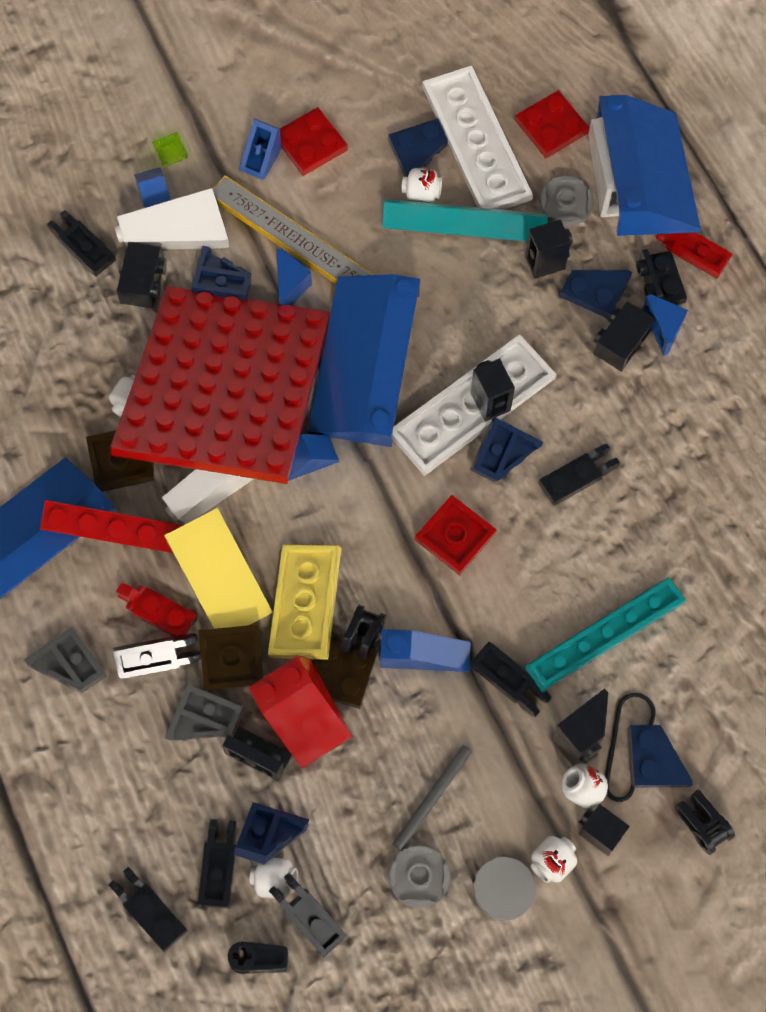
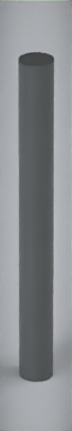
[392,745,472,851]

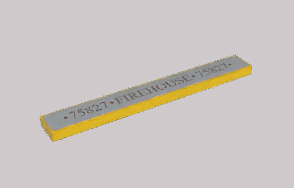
[213,175,373,285]

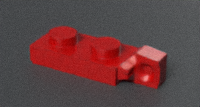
[656,232,733,279]
[116,582,198,638]

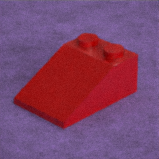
[249,656,353,768]

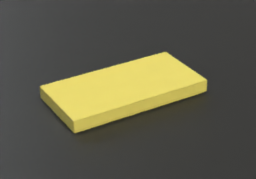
[164,508,273,629]
[268,545,341,660]

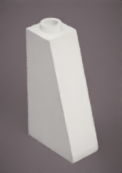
[588,117,619,217]
[115,188,230,249]
[162,469,253,524]

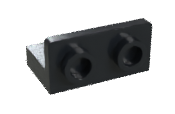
[636,249,687,305]
[222,727,292,781]

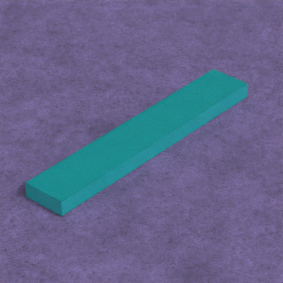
[382,199,548,241]
[525,577,686,692]

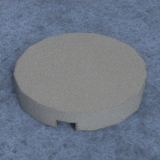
[539,175,594,227]
[388,844,451,909]
[473,856,536,921]

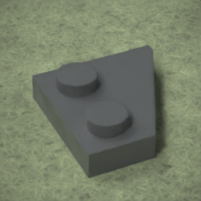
[24,627,107,694]
[165,684,244,741]

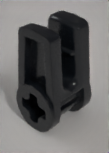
[340,604,387,660]
[675,789,735,855]
[227,941,289,974]

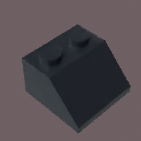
[551,688,609,766]

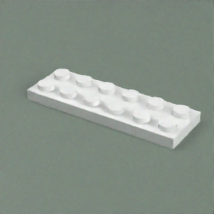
[422,66,533,210]
[393,334,556,476]

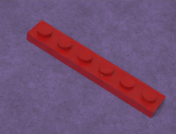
[40,500,183,553]

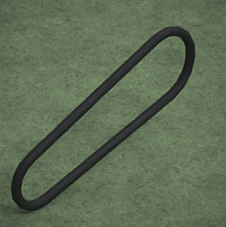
[605,693,656,802]

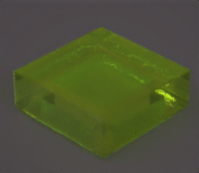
[152,132,188,168]

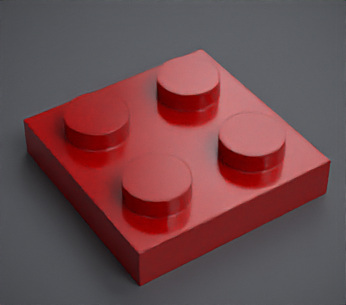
[515,90,590,159]
[280,107,348,176]
[414,495,497,576]

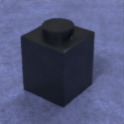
[578,804,630,856]

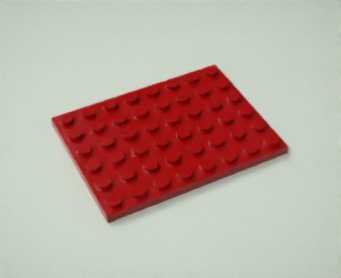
[110,286,330,484]

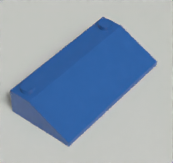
[597,95,701,236]
[308,274,420,447]
[0,457,117,599]

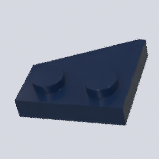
[388,118,448,177]
[191,246,252,301]
[560,270,633,319]
[470,417,543,482]
[628,725,693,788]
[234,802,309,864]

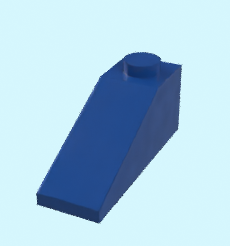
[380,629,471,672]

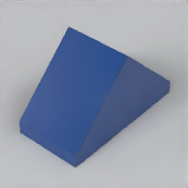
[239,118,281,180]
[134,167,171,208]
[276,249,312,306]
[642,294,688,356]
[288,434,339,481]

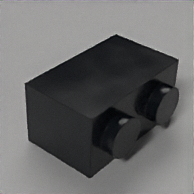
[525,219,573,279]
[117,242,167,308]
[593,301,655,372]
[470,358,515,422]

